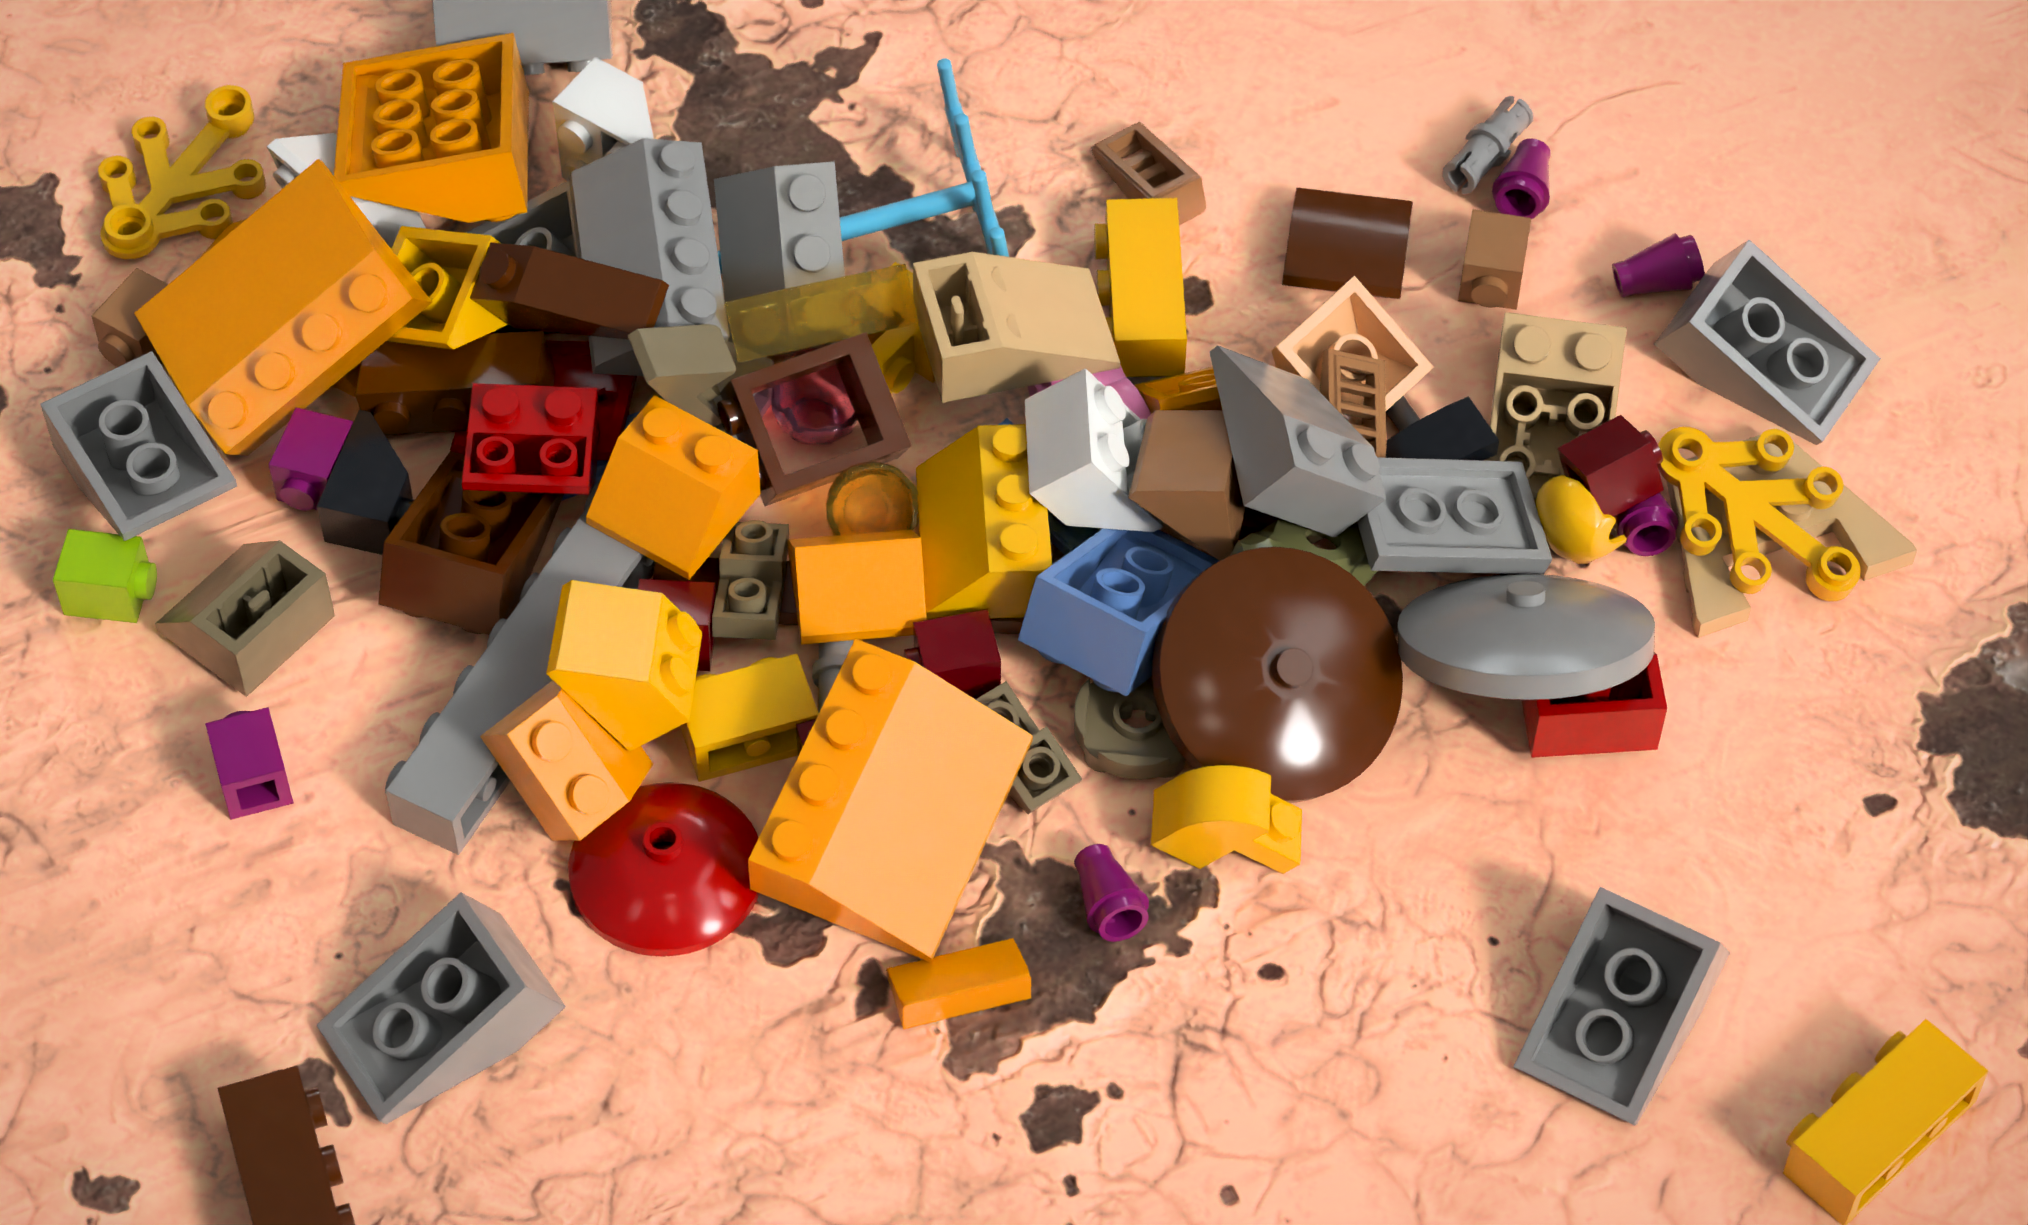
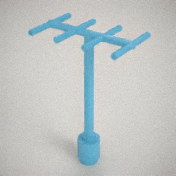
[717,58,1009,274]

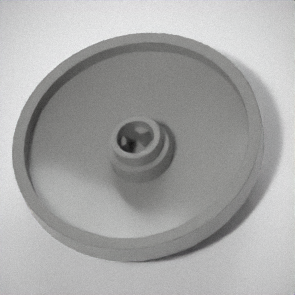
[1398,574,1655,700]

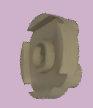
[1074,676,1186,779]

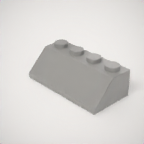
[569,138,730,376]

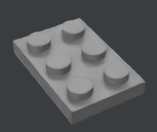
[1357,457,1552,574]

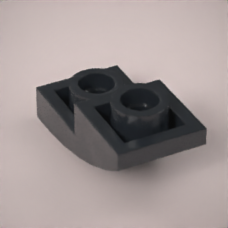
[1386,396,1499,461]

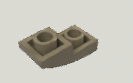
[712,520,789,640]
[976,681,1082,814]

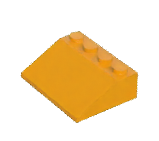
[334,33,529,223]
[134,159,433,456]
[748,638,1033,962]

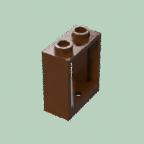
[717,332,911,507]

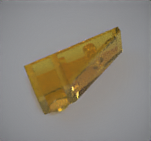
[724,264,919,363]

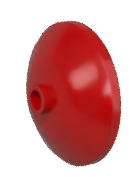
[568,782,760,957]

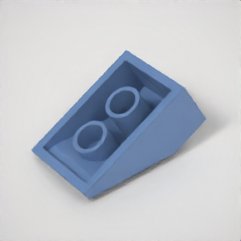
[1018,529,1219,696]

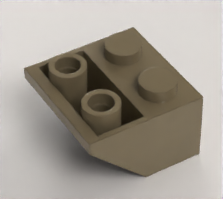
[155,540,335,697]

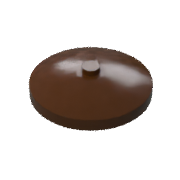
[1152,547,1403,803]

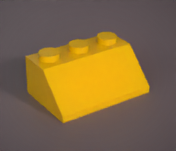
[916,424,1052,620]

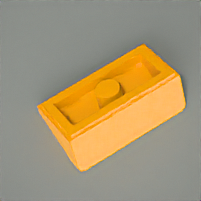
[886,938,1031,1029]

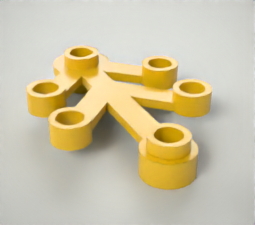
[98,85,266,259]
[1657,427,1861,602]

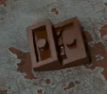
[1282,187,1413,299]

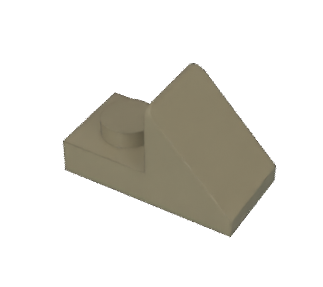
[627,324,736,427]

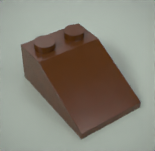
[378,451,564,635]

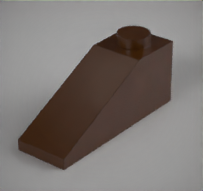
[470,243,669,340]

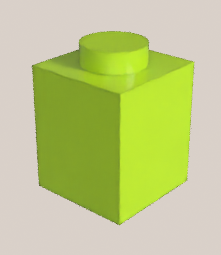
[53,529,157,623]

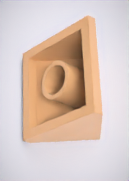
[1271,276,1434,426]

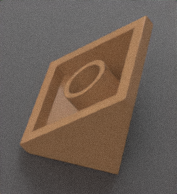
[1128,410,1246,561]

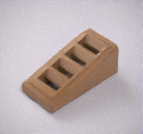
[1091,122,1206,225]
[1320,348,1386,458]

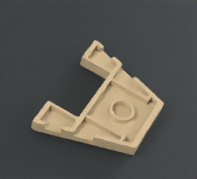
[1667,428,1917,638]

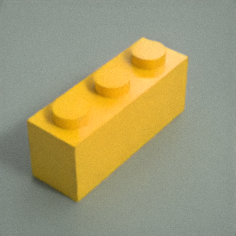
[1094,198,1187,377]
[1783,1019,1989,1225]

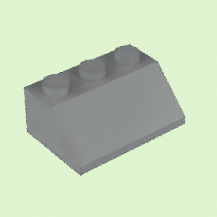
[432,0,613,75]
[714,161,850,356]

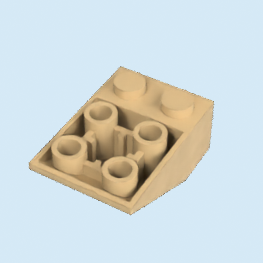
[913,252,1120,403]
[1486,312,1627,500]

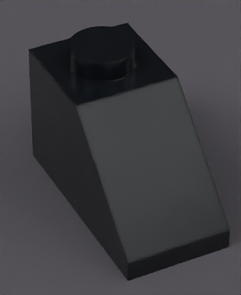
[317,410,414,555]

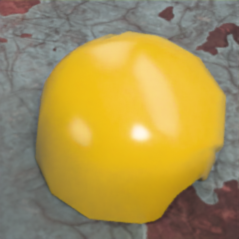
[1536,475,1627,564]

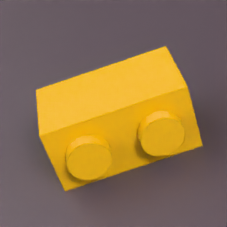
[680,653,819,782]

